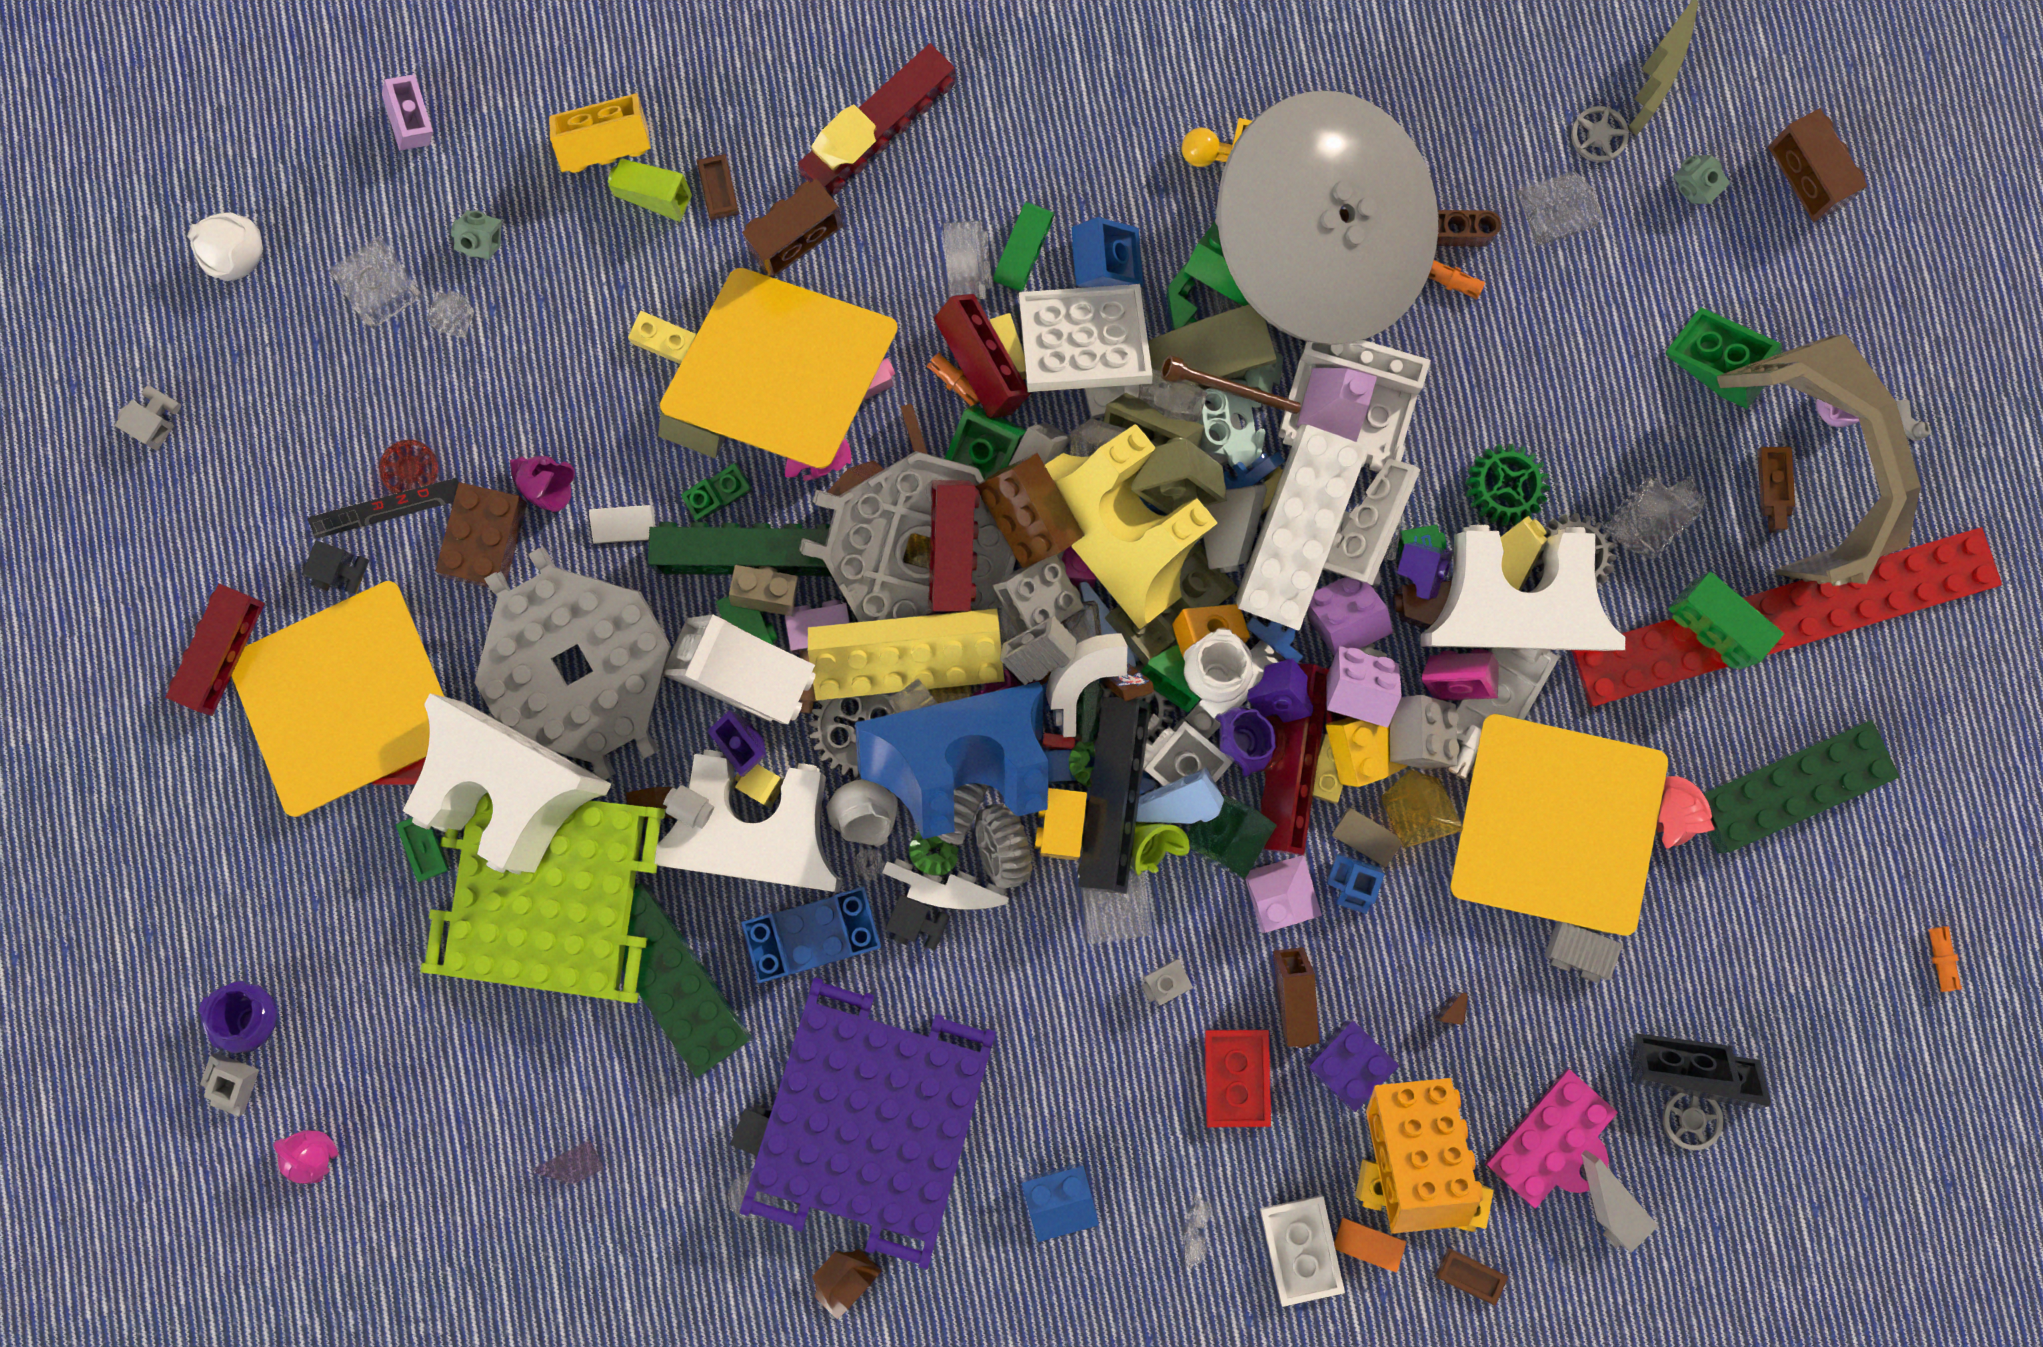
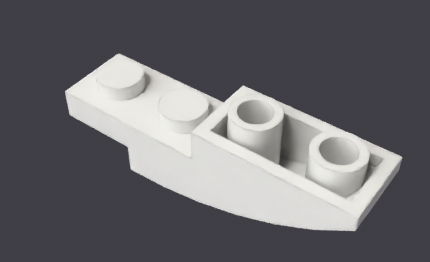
[882,858,1009,910]

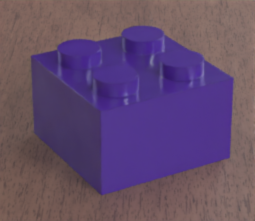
[1304,1019,1400,1112]

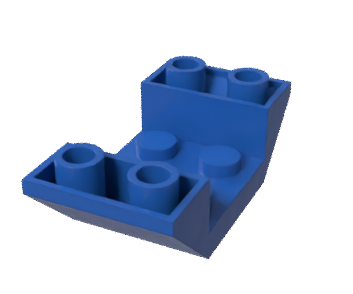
[741,886,881,984]

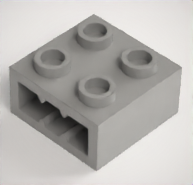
[992,555,1084,634]

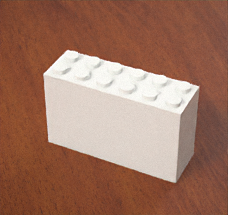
[1235,424,1369,630]

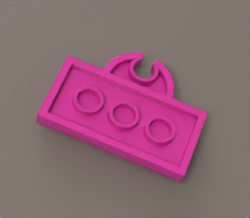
[1485,1069,1618,1209]

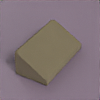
[1331,808,1404,868]

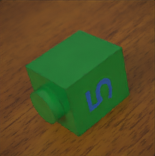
[1396,524,1446,560]

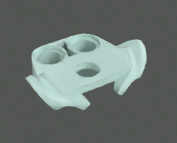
[1192,379,1265,469]

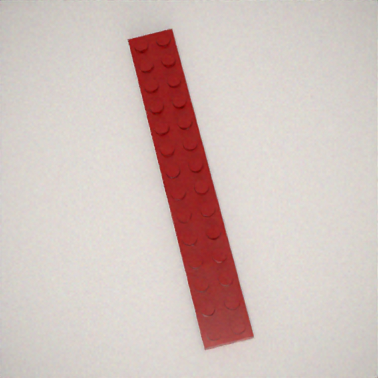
[1571,527,2003,708]

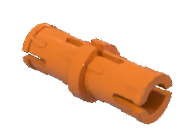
[1428,260,1485,300]
[927,352,979,406]
[1928,926,1962,992]

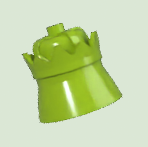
[1130,822,1190,877]

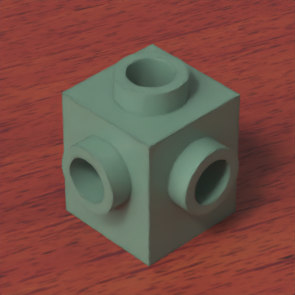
[1673,155,1730,204]
[451,210,502,260]

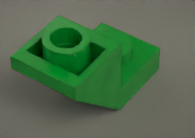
[1166,263,1198,331]

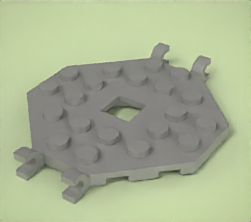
[799,451,1016,622]
[474,547,671,780]

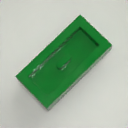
[395,817,450,883]

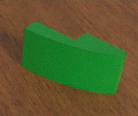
[681,463,754,521]

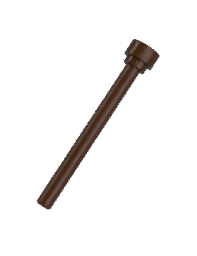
[1161,355,1301,414]

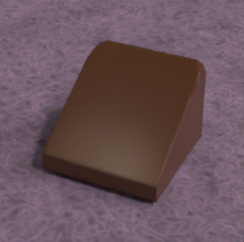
[1434,992,1468,1025]

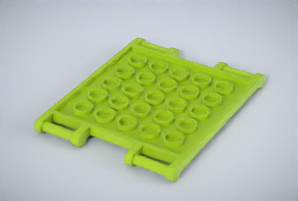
[420,792,666,1003]

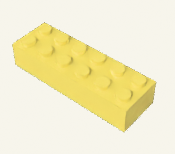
[808,608,1004,700]

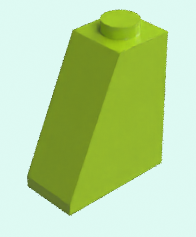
[608,159,692,222]

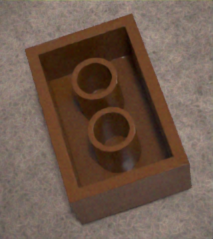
[1768,108,1868,223]
[742,178,843,278]
[975,453,1085,568]
[435,482,527,588]

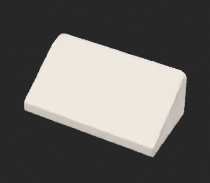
[589,505,655,544]

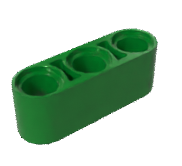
[993,201,1055,292]

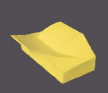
[811,104,876,171]

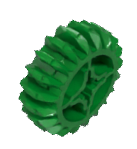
[1465,443,1550,527]

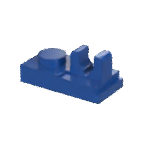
[1223,452,1286,489]

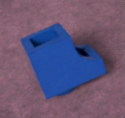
[1326,853,1385,914]

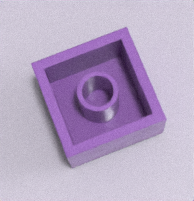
[1307,577,1393,656]

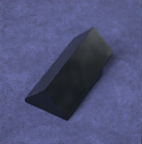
[1631,1033,1771,1109]

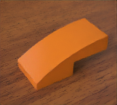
[1334,1217,1407,1273]

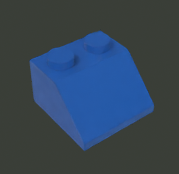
[1071,217,1144,288]
[1021,1162,1099,1242]

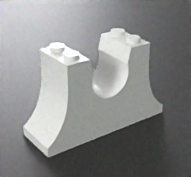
[1420,525,1625,651]
[663,614,816,724]
[403,693,611,875]
[655,750,842,893]

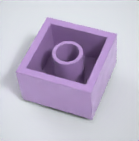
[1326,646,1401,728]

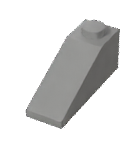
[1581,1150,1658,1253]

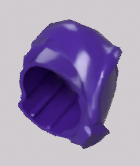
[1215,707,1276,777]
[198,981,278,1054]

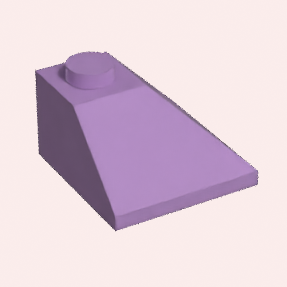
[1296,368,1377,442]
[1243,855,1322,933]

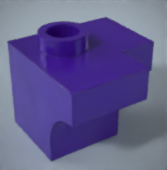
[1397,542,1454,600]
[1247,658,1313,723]

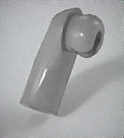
[1896,400,1931,441]

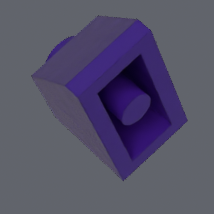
[707,710,766,777]

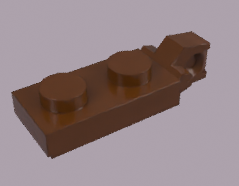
[1757,447,1796,533]

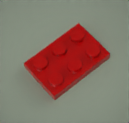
[1204,1029,1271,1127]

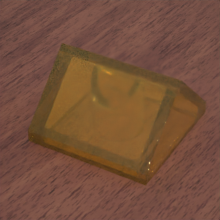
[1381,769,1463,849]

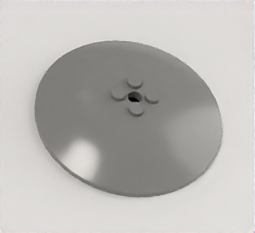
[1217,91,1438,345]

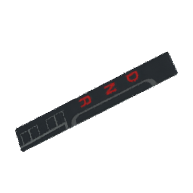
[307,478,459,538]

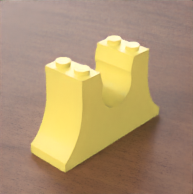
[1045,424,1217,629]

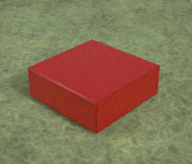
[1043,733,1075,750]

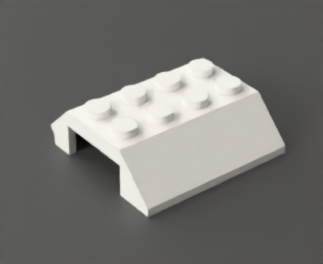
[1278,340,1431,472]

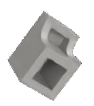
[200,1053,259,1117]

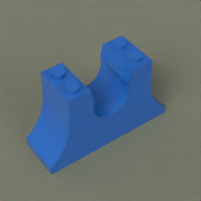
[855,682,1048,839]

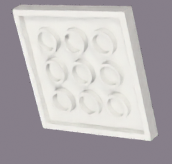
[1019,284,1152,392]

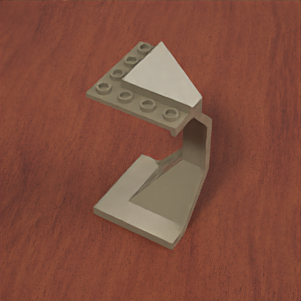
[1717,334,1921,586]

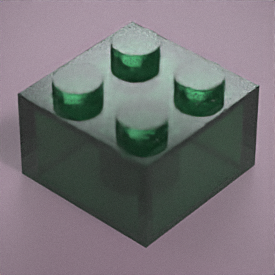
[1187,793,1277,880]

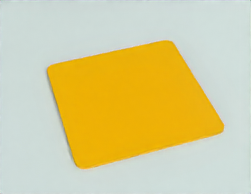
[660,268,898,469]
[232,581,445,817]
[1450,714,1668,936]

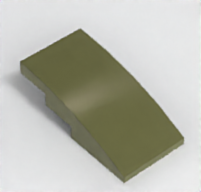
[1628,0,1698,136]
[1148,304,1277,403]
[1105,543,1238,665]

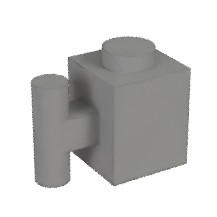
[114,385,181,451]

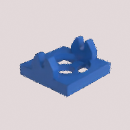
[1246,617,1303,663]

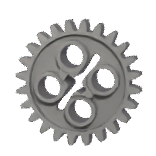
[809,693,907,778]

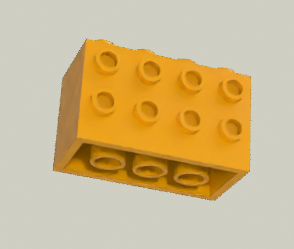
[1366,1078,1483,1234]

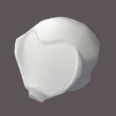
[187,213,263,281]
[1183,628,1254,703]
[826,779,897,847]

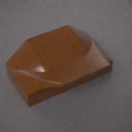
[812,1247,882,1320]

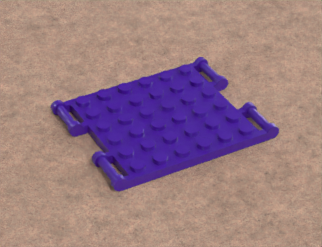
[739,977,996,1270]

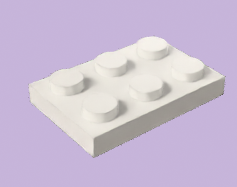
[1260,1195,1345,1307]

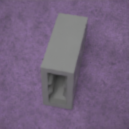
[1009,422,1072,465]
[1204,484,1267,573]

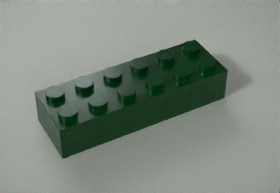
[648,522,832,577]
[1702,720,1900,854]
[622,883,753,1078]

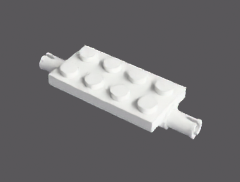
[1448,648,1559,779]

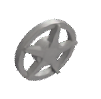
[1571,106,1629,162]
[1663,1093,1723,1150]

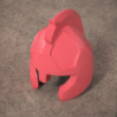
[1656,776,1715,849]

